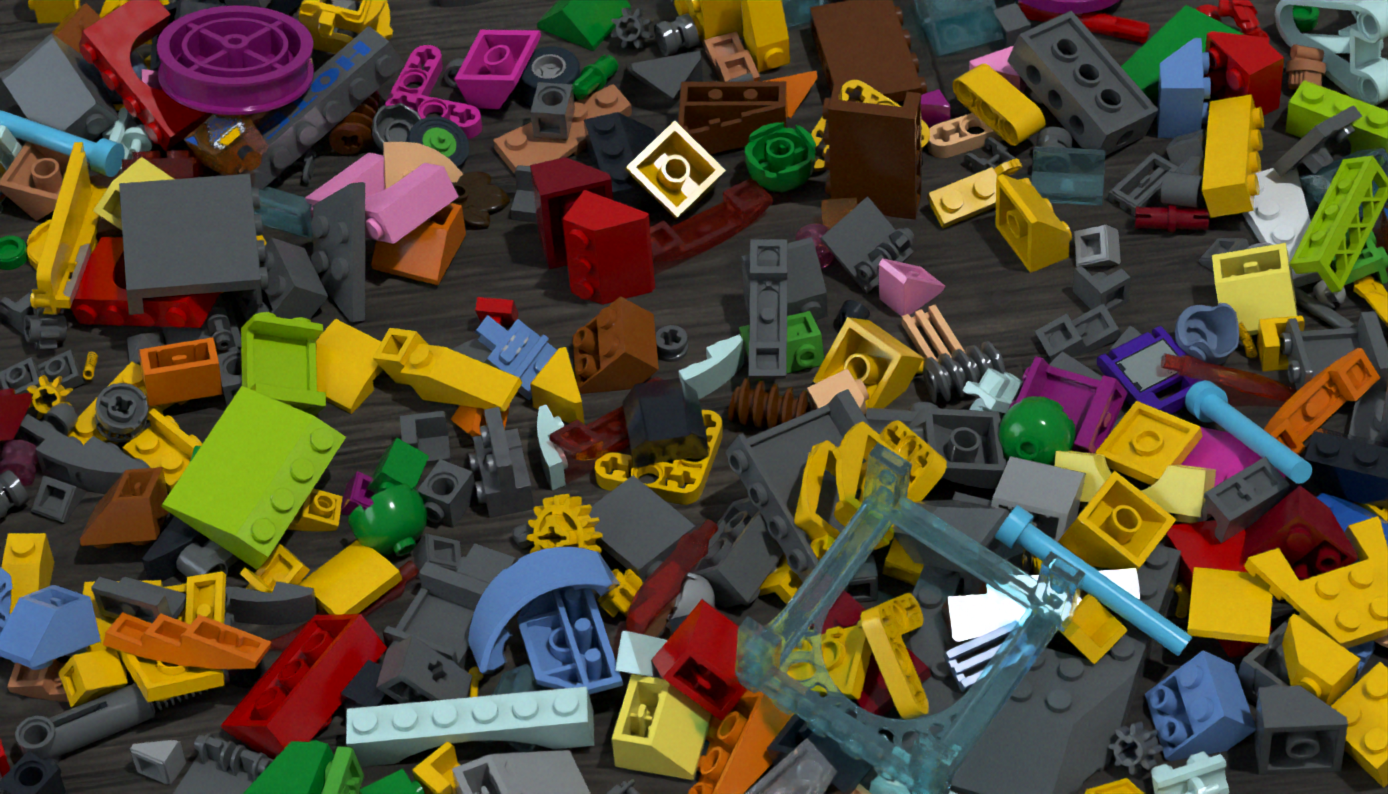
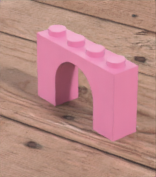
[305,153,459,244]

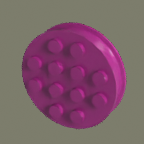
[157,6,314,115]

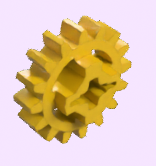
[527,494,603,553]

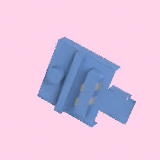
[475,315,557,400]

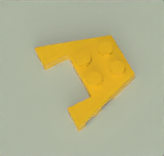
[1244,516,1388,649]

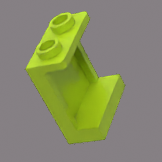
[241,312,326,416]

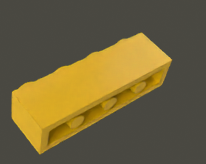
[1202,94,1264,218]

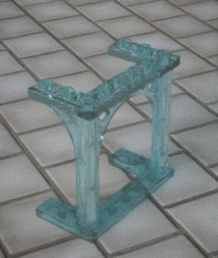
[735,443,1086,794]

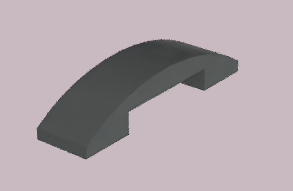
[749,239,788,379]

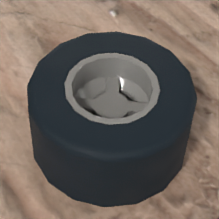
[519,46,581,107]

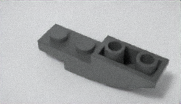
[19,414,150,494]

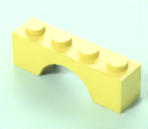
[1054,451,1216,523]

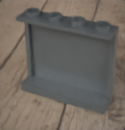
[119,174,269,315]
[725,389,894,584]

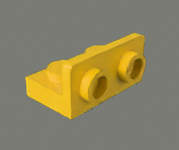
[122,408,202,493]

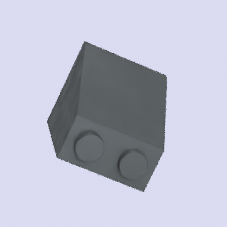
[1,33,119,141]

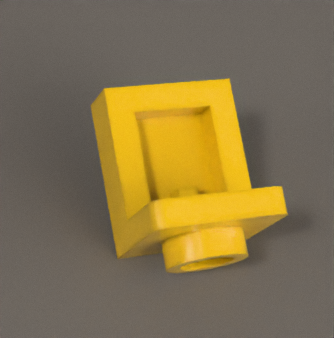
[240,544,310,593]

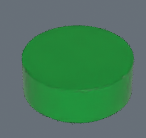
[1292,5,1319,32]
[0,236,28,270]

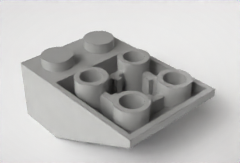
[452,750,591,794]

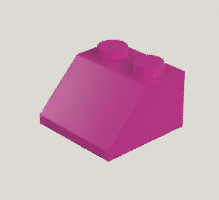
[454,30,542,109]

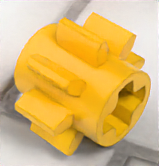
[27,375,73,419]
[597,569,645,617]

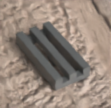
[1108,152,1178,216]

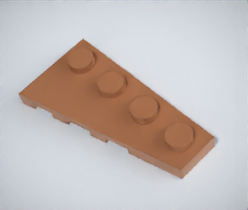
[493,84,632,174]

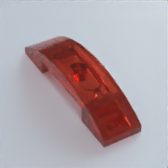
[650,178,773,262]
[549,376,662,461]

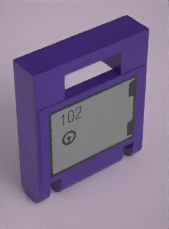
[1097,326,1210,414]

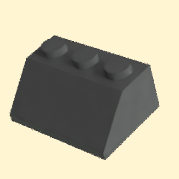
[680,497,784,608]

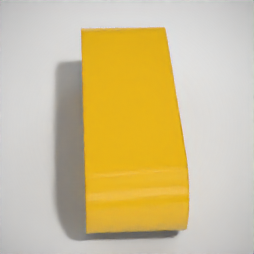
[952,63,1046,146]

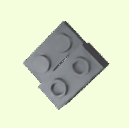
[468,407,534,518]

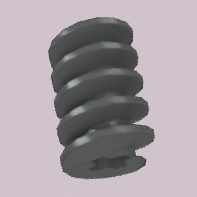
[923,341,1006,404]

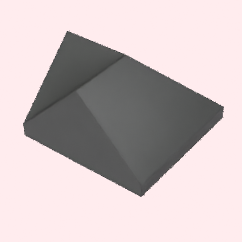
[626,51,703,99]

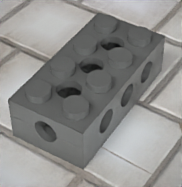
[1007,11,1159,161]

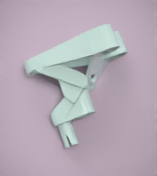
[1275,0,1388,105]

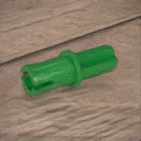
[572,55,618,100]

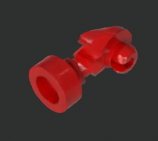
[1218,0,1269,43]

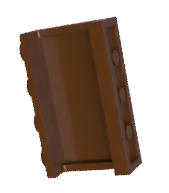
[810,0,927,102]
[822,85,922,220]

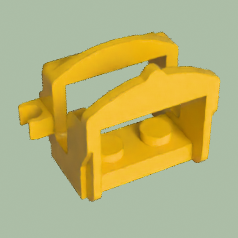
[299,0,393,55]
[794,421,908,562]

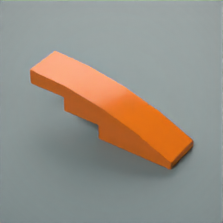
[103,612,272,669]

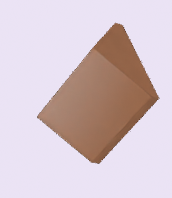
[0,141,89,221]

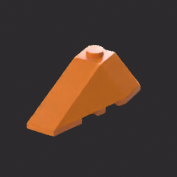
[688,689,797,794]

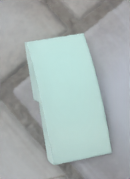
[679,334,744,399]
[537,404,568,491]

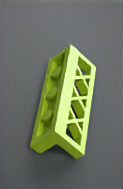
[1289,155,1388,292]

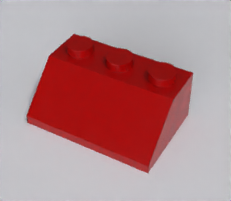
[562,190,655,305]

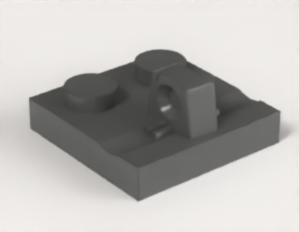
[1272,105,1362,177]

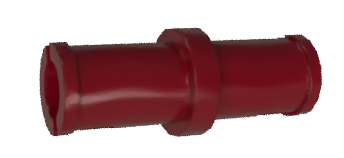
[1135,204,1209,233]

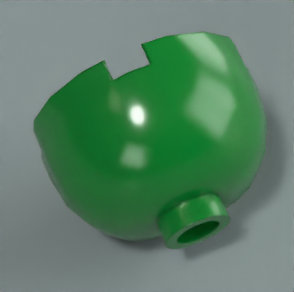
[745,122,816,193]
[997,396,1076,466]
[348,484,427,556]

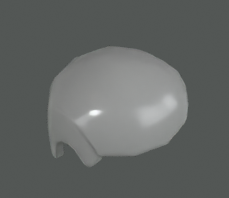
[665,573,715,629]

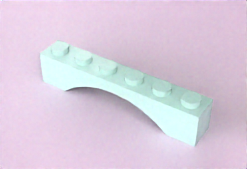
[346,687,594,767]

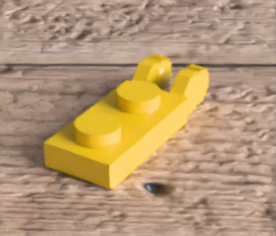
[927,159,1032,228]

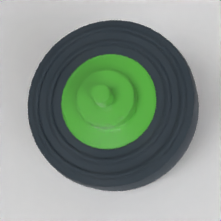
[406,116,469,170]

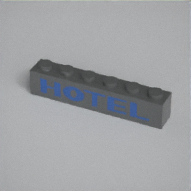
[213,26,405,192]

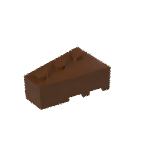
[678,81,788,154]

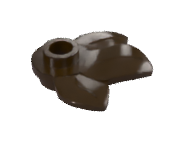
[451,172,510,227]

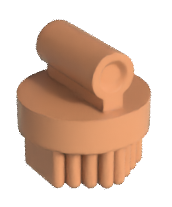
[1286,44,1326,89]

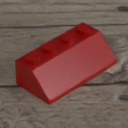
[221,614,387,759]

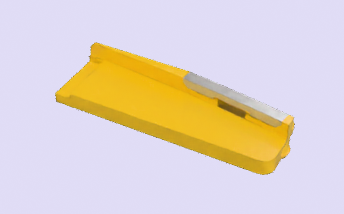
[30,142,107,315]

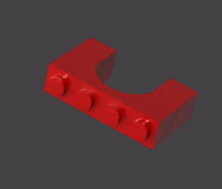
[79,0,220,151]
[71,237,220,328]

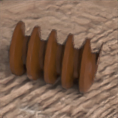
[329,90,380,155]
[728,377,811,429]

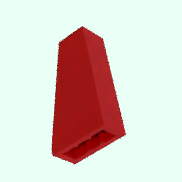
[1163,520,1271,658]

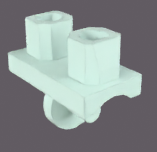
[102,108,153,174]
[962,368,1023,420]
[1151,751,1229,794]

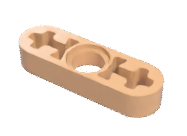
[927,113,1004,158]

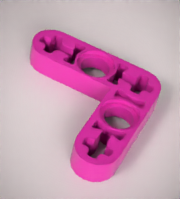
[385,45,483,139]

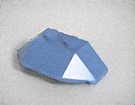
[517,586,623,694]

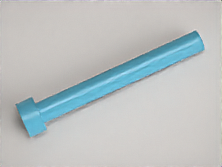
[0,110,125,177]
[1185,380,1312,483]
[995,505,1192,657]

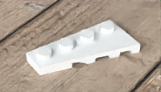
[1242,168,1323,287]

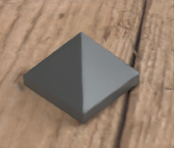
[127,332,165,365]

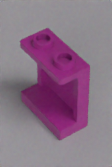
[1009,356,1127,454]

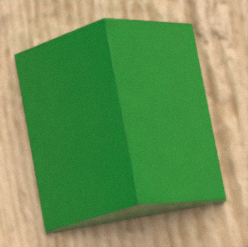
[537,0,631,52]

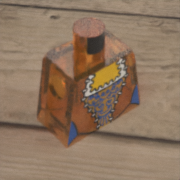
[184,114,269,176]

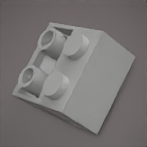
[991,456,1086,549]

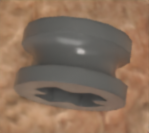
[656,325,688,362]

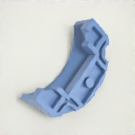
[468,547,620,674]

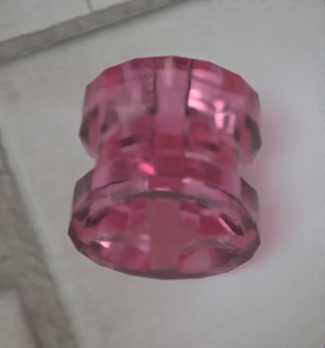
[795,223,835,268]
[0,440,38,486]

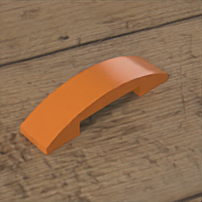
[1264,348,1380,455]

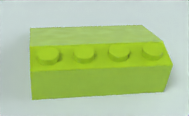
[161,386,346,570]

